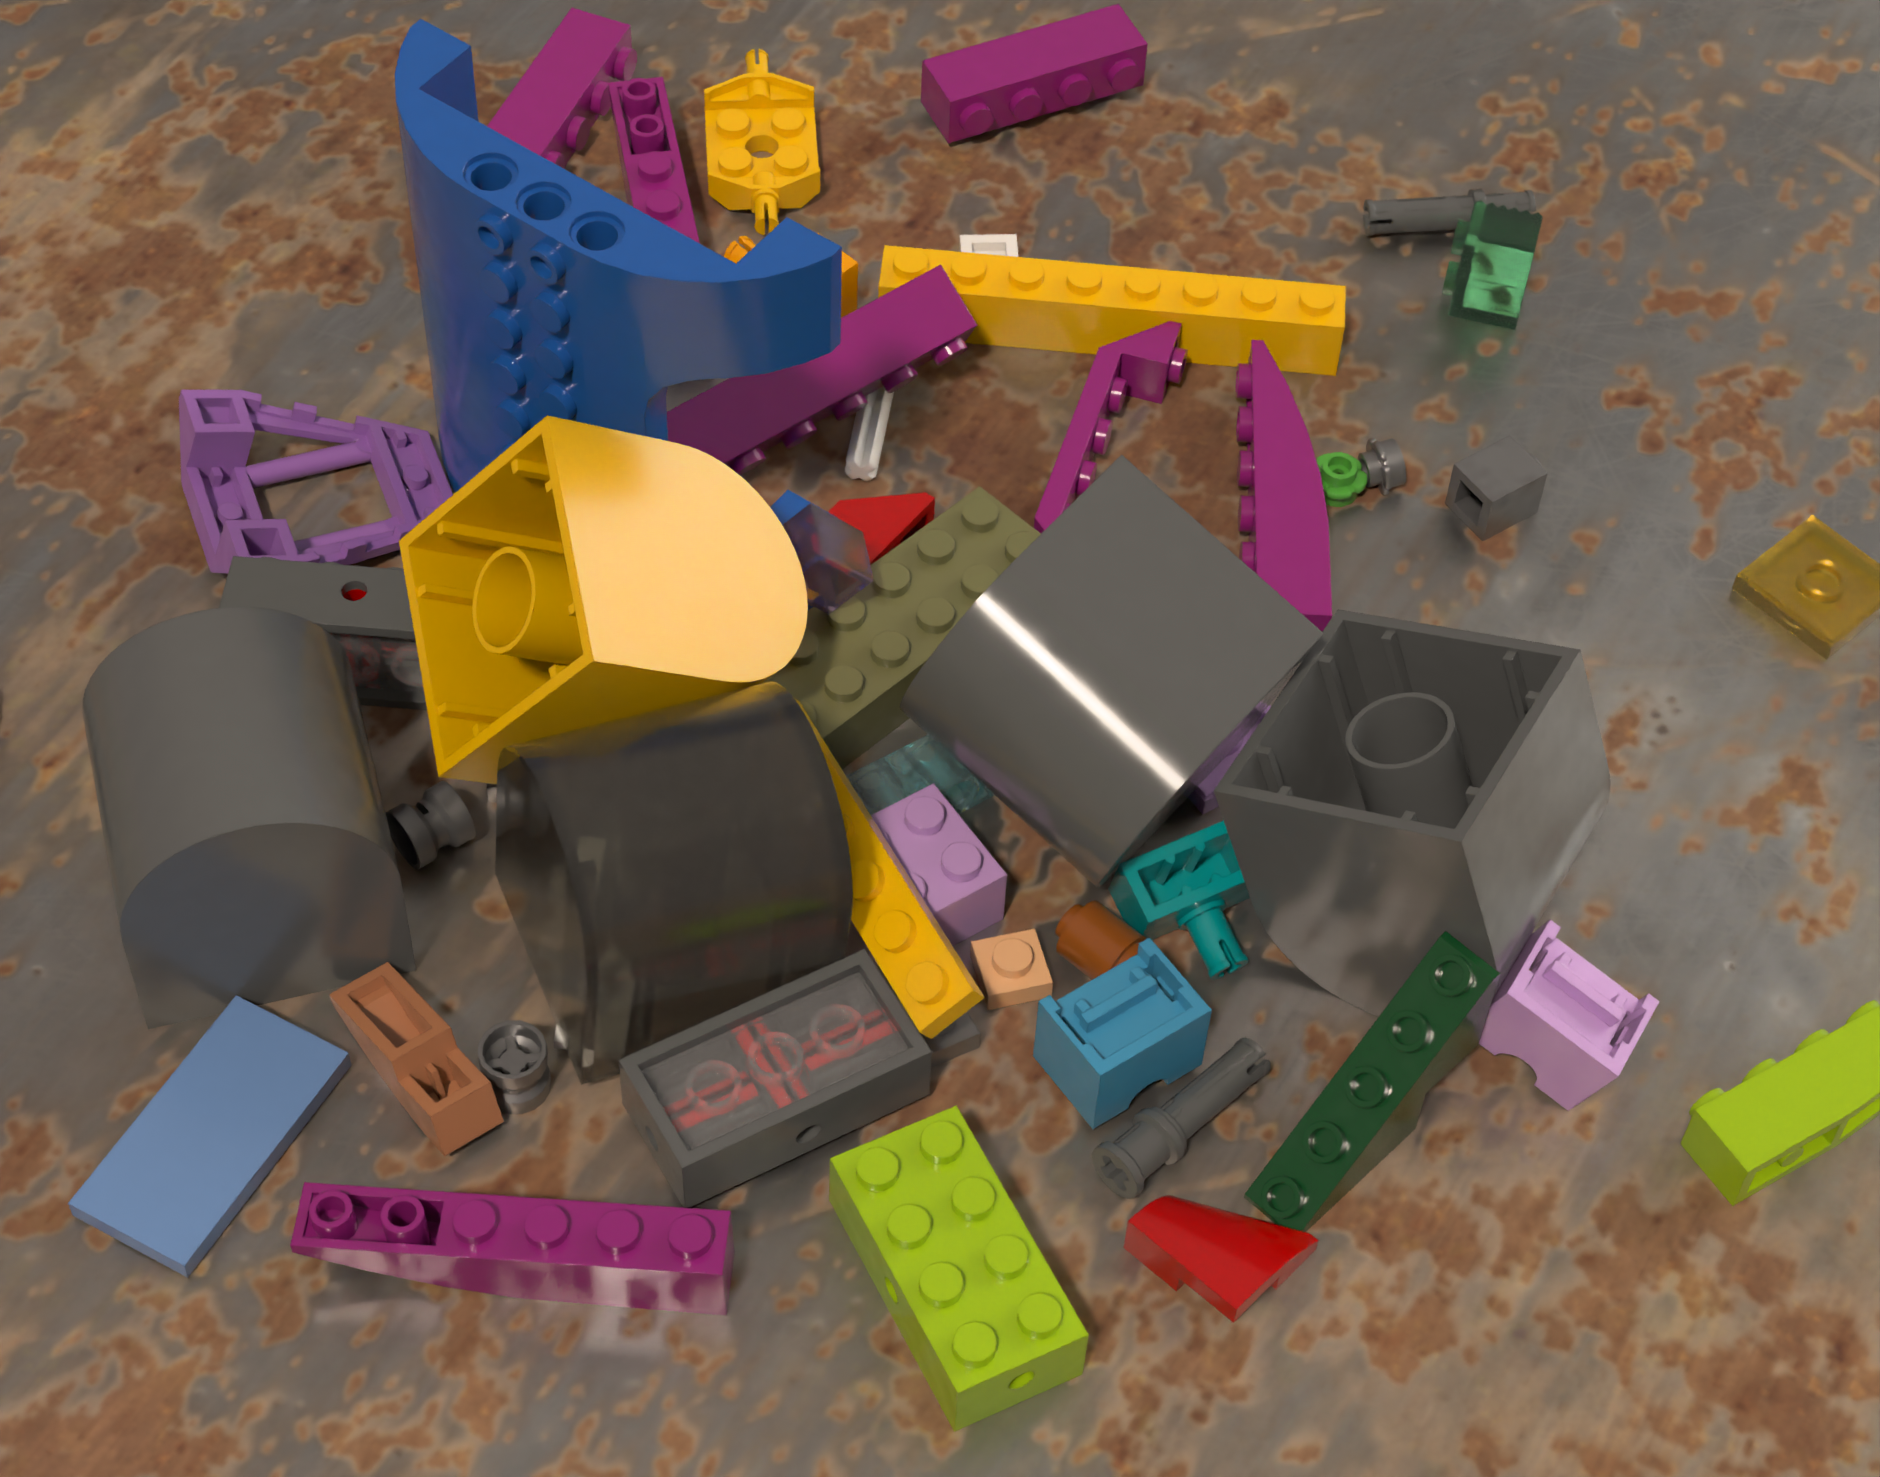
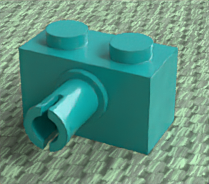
[1108,820,1250,980]

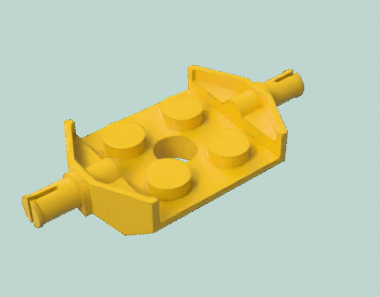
[704,49,820,235]

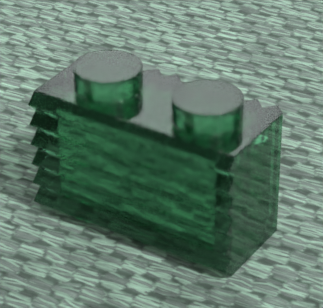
[1442,200,1543,330]

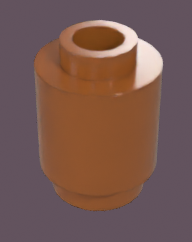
[1055,900,1147,980]

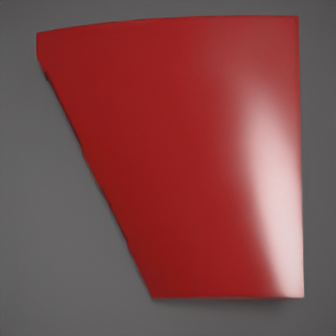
[1123,1195,1319,1323]

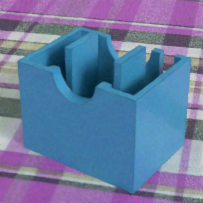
[1033,937,1212,1129]

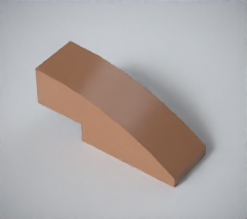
[329,962,504,1157]

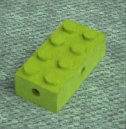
[829,1105,1089,1432]

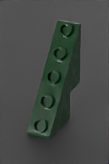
[1244,931,1500,1232]

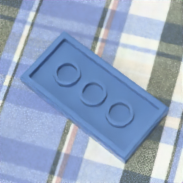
[68,995,351,1278]

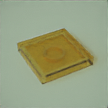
[1732,515,1880,660]

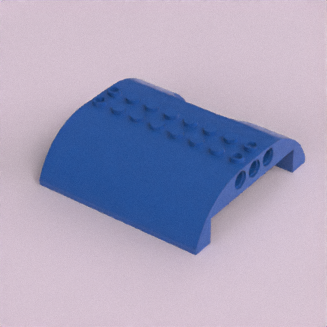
[395,19,842,611]

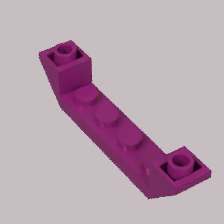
[1034,321,1188,533]

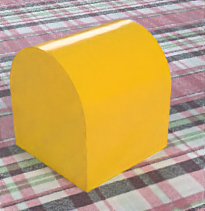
[399,415,808,794]

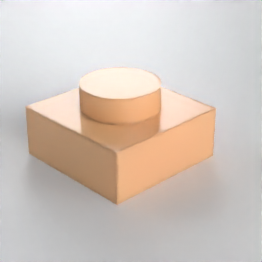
[970,929,1053,1010]

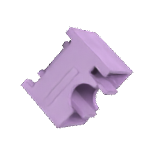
[1479,919,1660,1111]

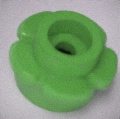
[1316,452,1368,507]

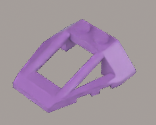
[179,390,453,573]

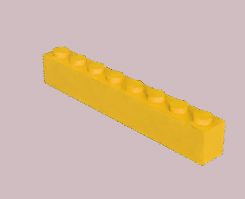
[878,245,1346,376]

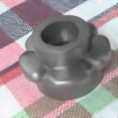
[1358,437,1406,495]

